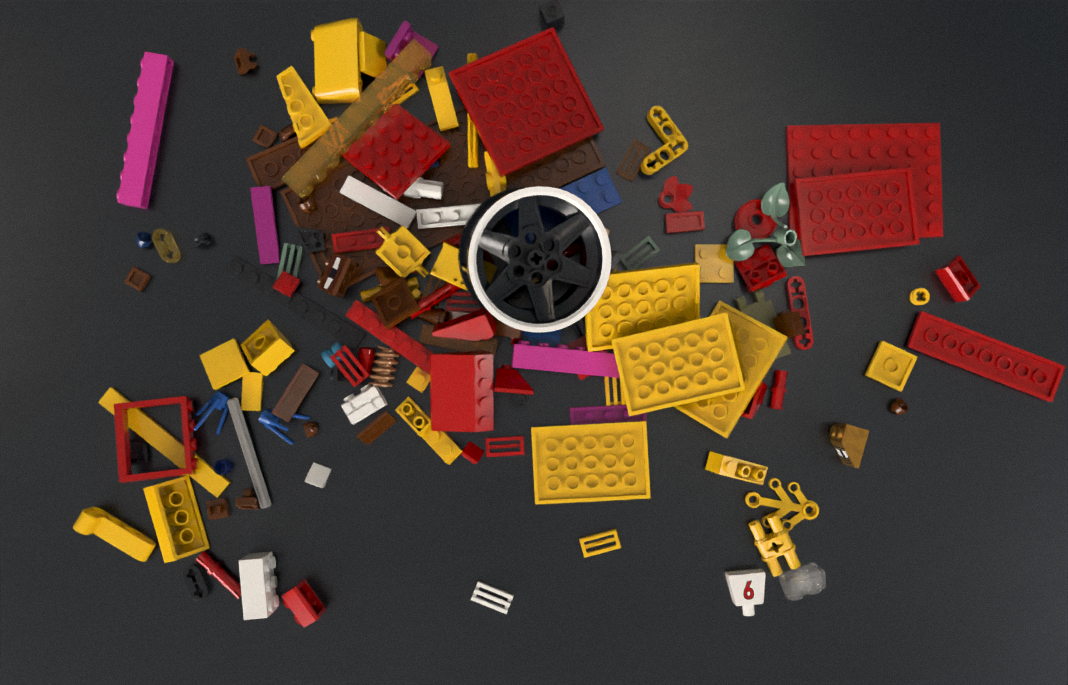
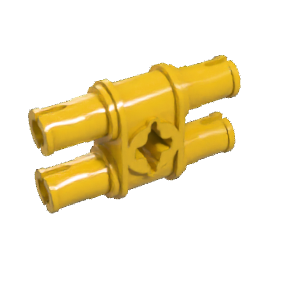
[748,512,801,577]

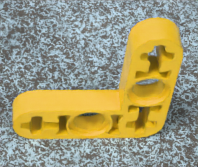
[640,106,688,175]

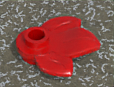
[658,176,693,213]

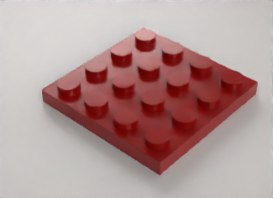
[342,103,451,200]

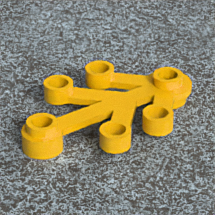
[745,478,819,531]

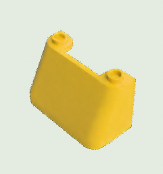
[311,18,365,104]

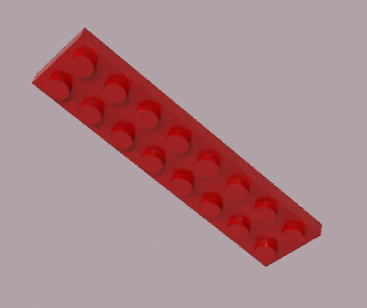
[906,311,1066,402]

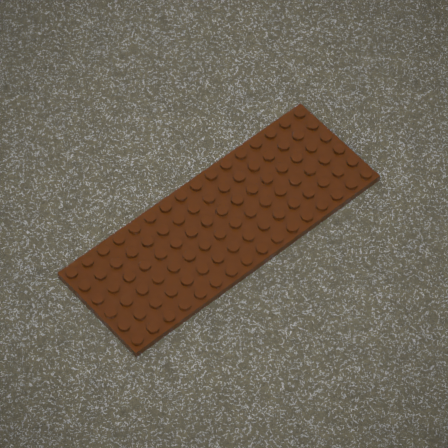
[280,106,605,296]

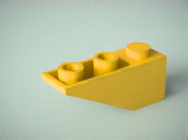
[705,451,768,485]

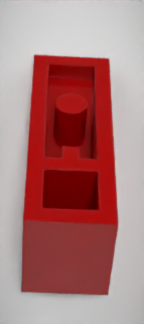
[432,308,497,341]

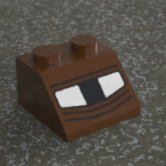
[317,252,358,299]

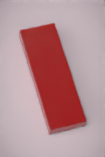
[332,226,391,254]

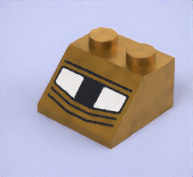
[830,422,869,468]

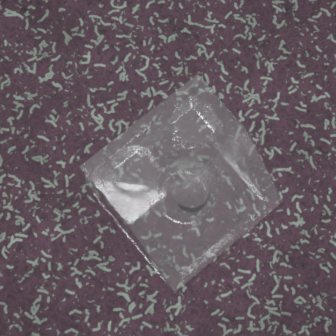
[778,562,826,601]

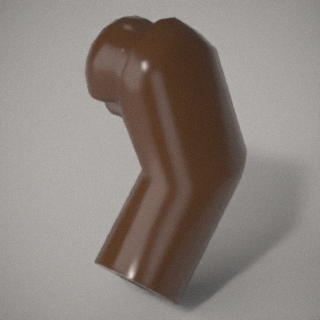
[279,123,296,142]

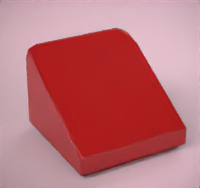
[461,441,484,465]

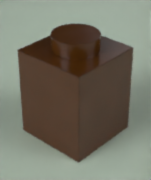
[773,310,805,339]

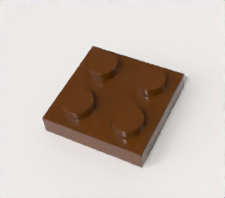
[370,276,421,329]

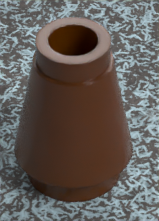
[419,308,448,325]

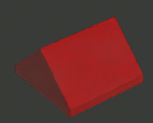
[935,255,981,302]

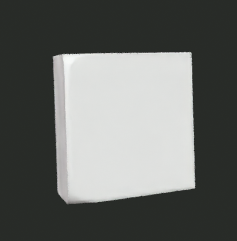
[305,462,331,488]

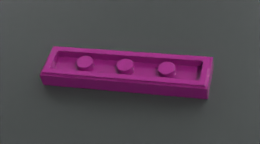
[250,186,281,264]
[569,405,647,425]

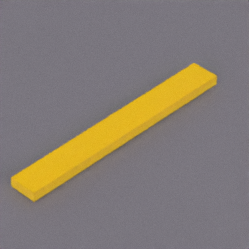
[98,387,231,498]

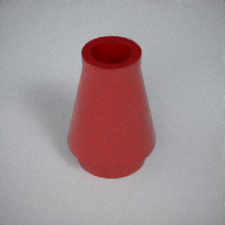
[357,347,376,375]

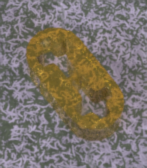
[152,228,181,263]

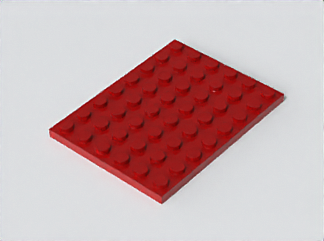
[786,123,943,240]

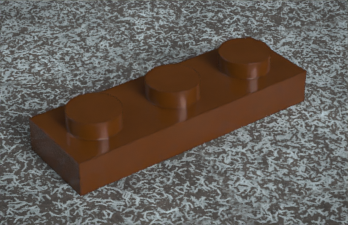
[271,363,319,423]

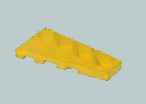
[276,65,334,149]

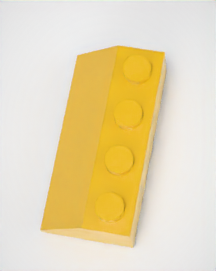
[143,475,210,563]

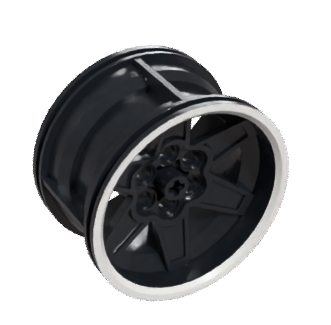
[458,186,611,332]

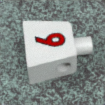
[725,569,765,616]

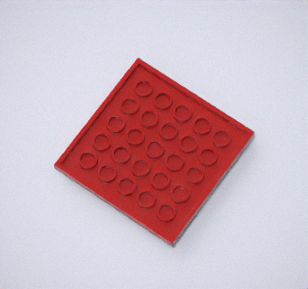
[449,27,605,178]

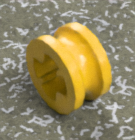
[909,288,930,305]

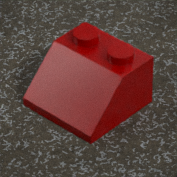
[281,579,327,627]

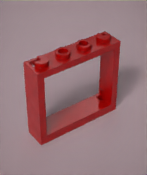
[114,396,199,483]

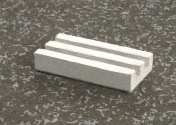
[471,581,514,614]

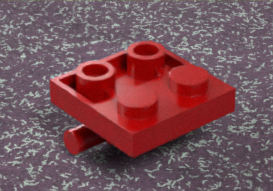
[734,244,787,293]

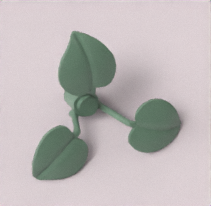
[726,182,805,267]

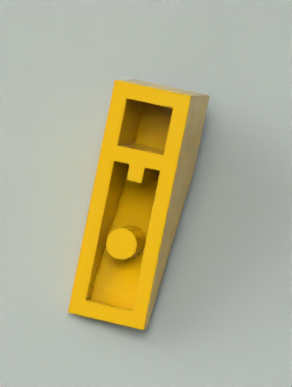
[424,66,459,131]

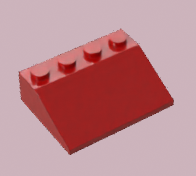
[430,350,494,432]

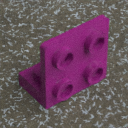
[384,21,439,79]

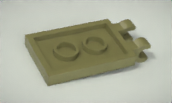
[734,289,791,359]

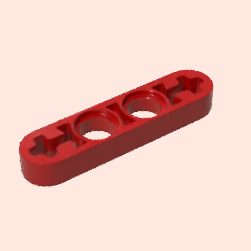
[785,276,813,350]

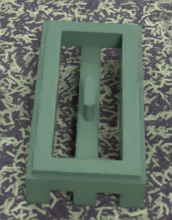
[619,235,660,270]
[276,243,304,280]

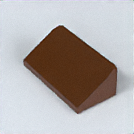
[356,410,397,445]

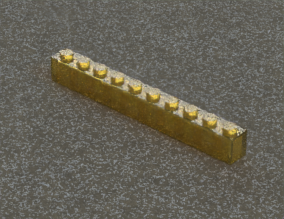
[281,39,432,198]

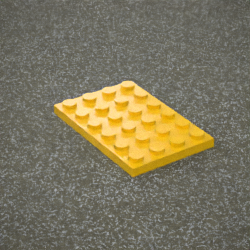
[585,262,700,352]
[673,300,788,438]
[611,313,745,416]
[531,421,651,505]

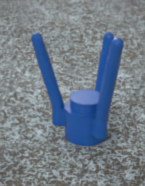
[193,390,231,435]
[259,408,310,445]

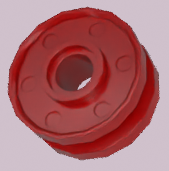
[734,199,778,239]

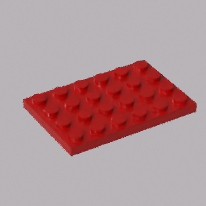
[794,167,920,256]

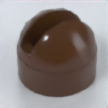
[297,196,315,213]
[891,398,909,415]
[303,422,318,438]

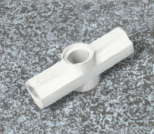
[383,177,444,199]

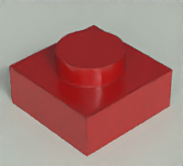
[273,271,300,298]

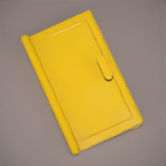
[430,242,498,291]

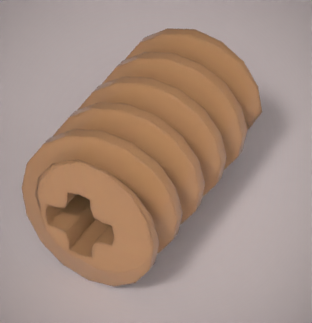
[369,346,400,387]

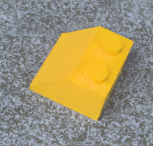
[240,319,295,376]

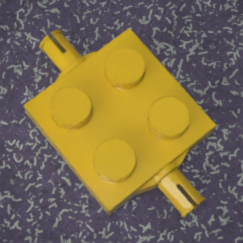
[375,224,431,278]

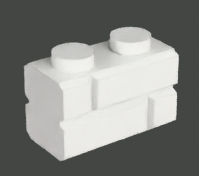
[341,384,388,425]

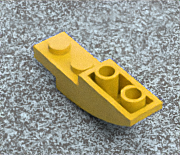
[395,396,463,465]

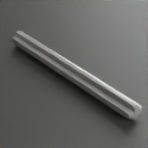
[227,398,272,509]

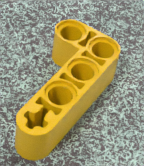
[73,506,156,562]

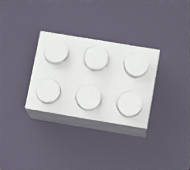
[239,552,279,620]

